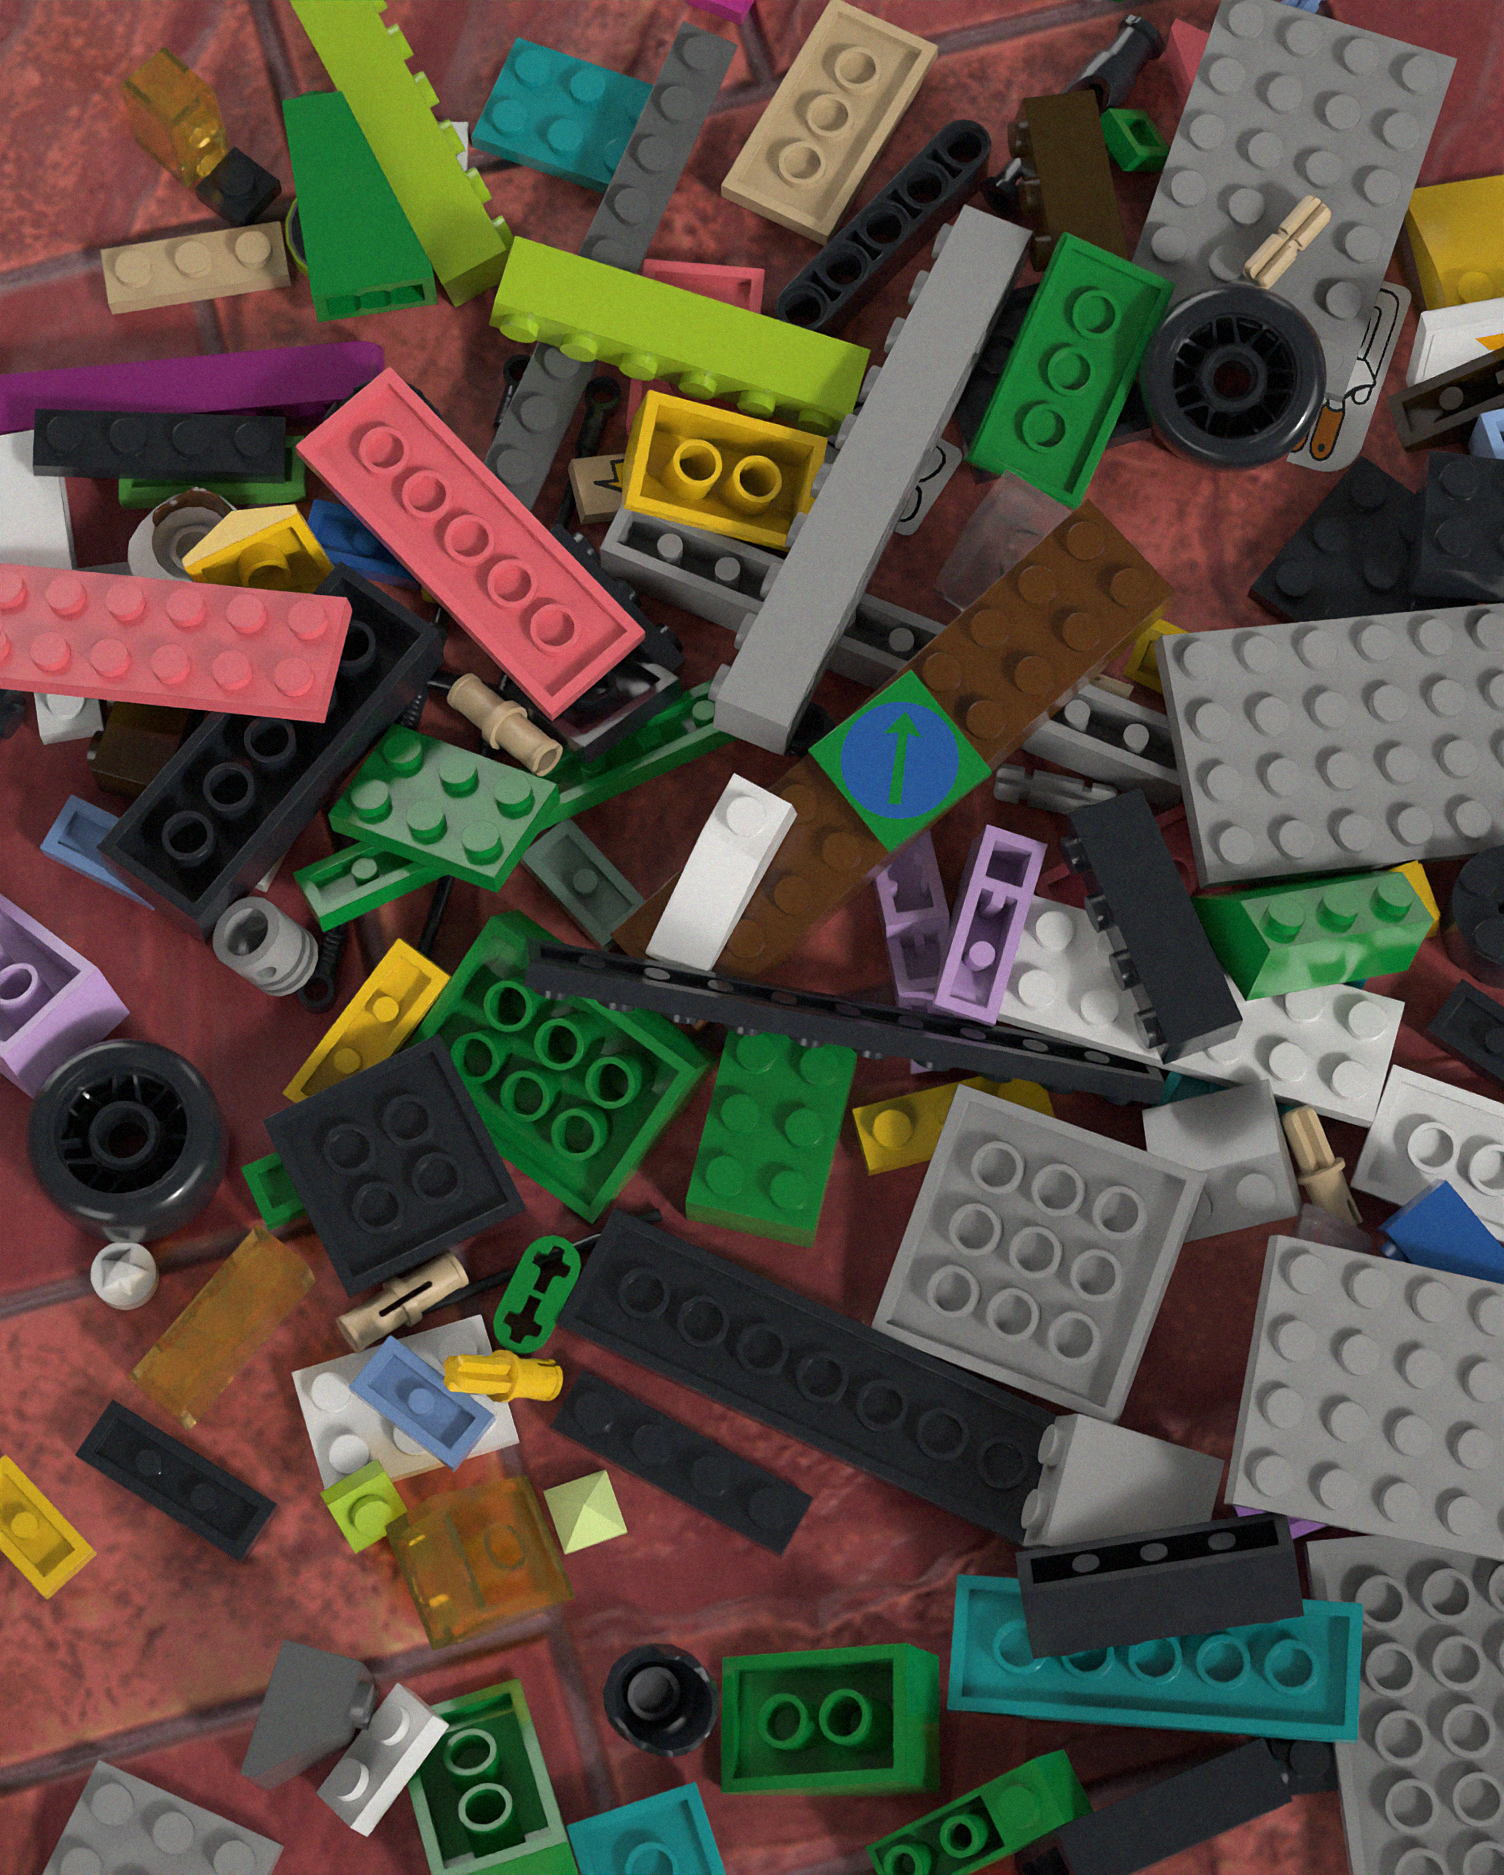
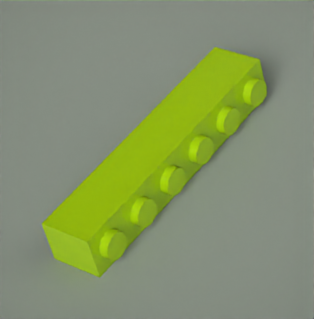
[289,0,514,308]
[489,235,871,437]

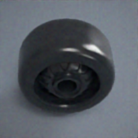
[1139,283,1327,473]
[25,1038,229,1243]

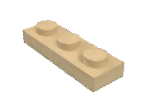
[101,221,291,315]

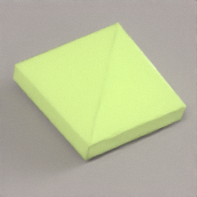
[543,1469,628,1555]

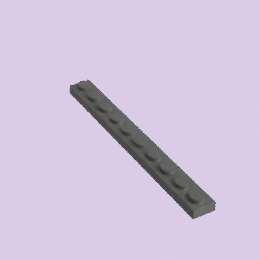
[483,21,738,512]

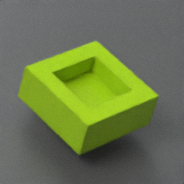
[320,1459,413,1554]

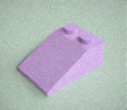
[0,893,130,1099]

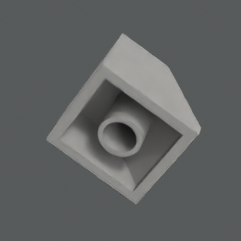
[1142,1079,1302,1243]

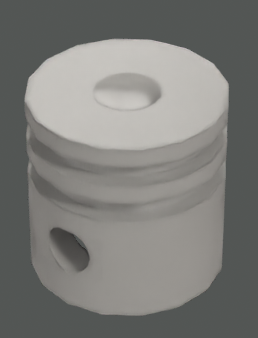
[213,896,318,996]

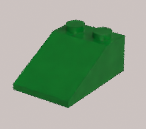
[721,1643,940,1796]
[407,1677,579,1875]

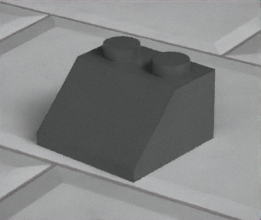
[240,1639,380,1791]

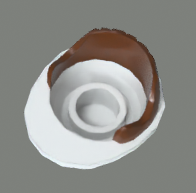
[127,487,237,582]

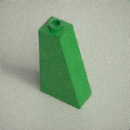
[282,90,438,323]

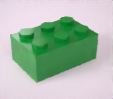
[686,1029,857,1249]

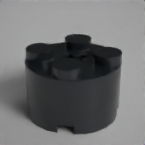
[1439,845,1504,989]

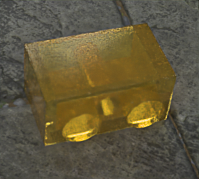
[120,46,230,189]

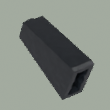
[1011,1738,1293,1875]

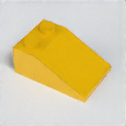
[1404,175,1504,311]

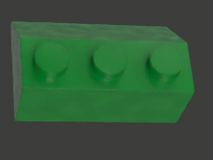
[1190,870,1434,1001]

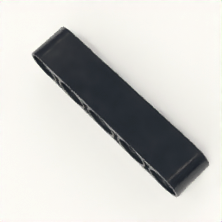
[775,119,991,338]

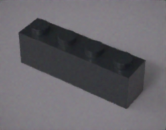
[1059,787,1243,1065]
[1015,1512,1304,1659]

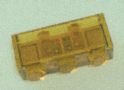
[127,1224,316,1432]

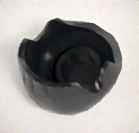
[603,1643,719,1758]

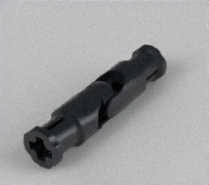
[980,14,1166,222]

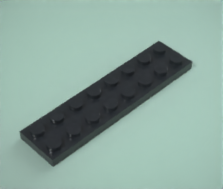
[556,1208,1059,1551]

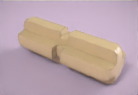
[1243,195,1332,290]

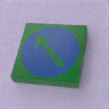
[808,670,992,854]

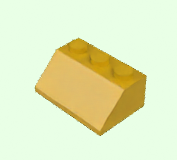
[622,390,828,552]

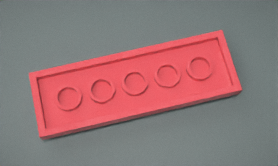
[295,366,645,721]
[0,563,352,723]

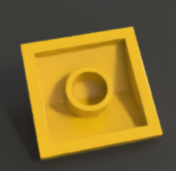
[182,504,335,594]

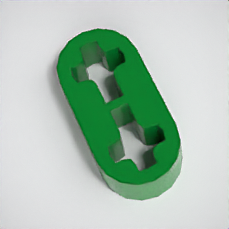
[493,1235,581,1355]

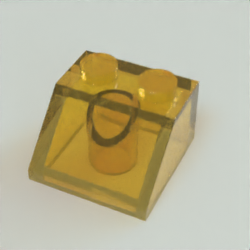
[384,1475,576,1651]

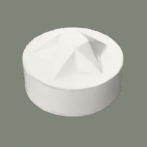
[91,1242,159,1310]

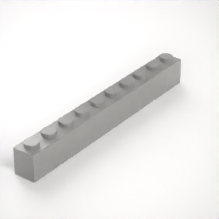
[708,204,1032,756]
[600,501,1183,810]

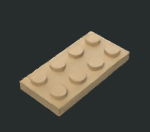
[721,0,938,246]

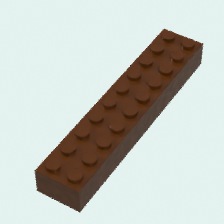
[610,498,1176,1035]

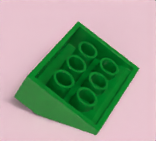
[405,909,719,1225]

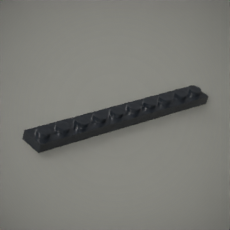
[520,937,1165,1106]

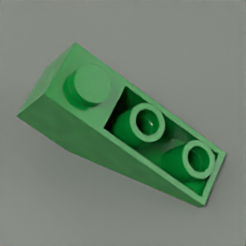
[865,1749,1094,1875]

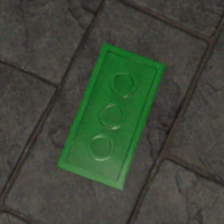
[963,232,1176,511]

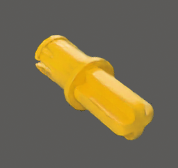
[443,1350,563,1403]

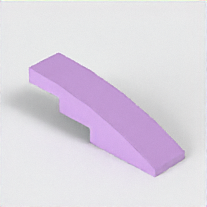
[873,830,967,1074]

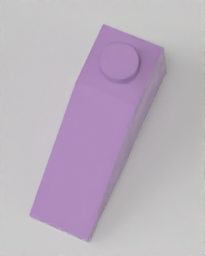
[931,824,1048,1027]

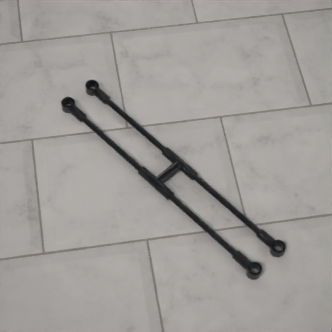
[297,354,621,1037]

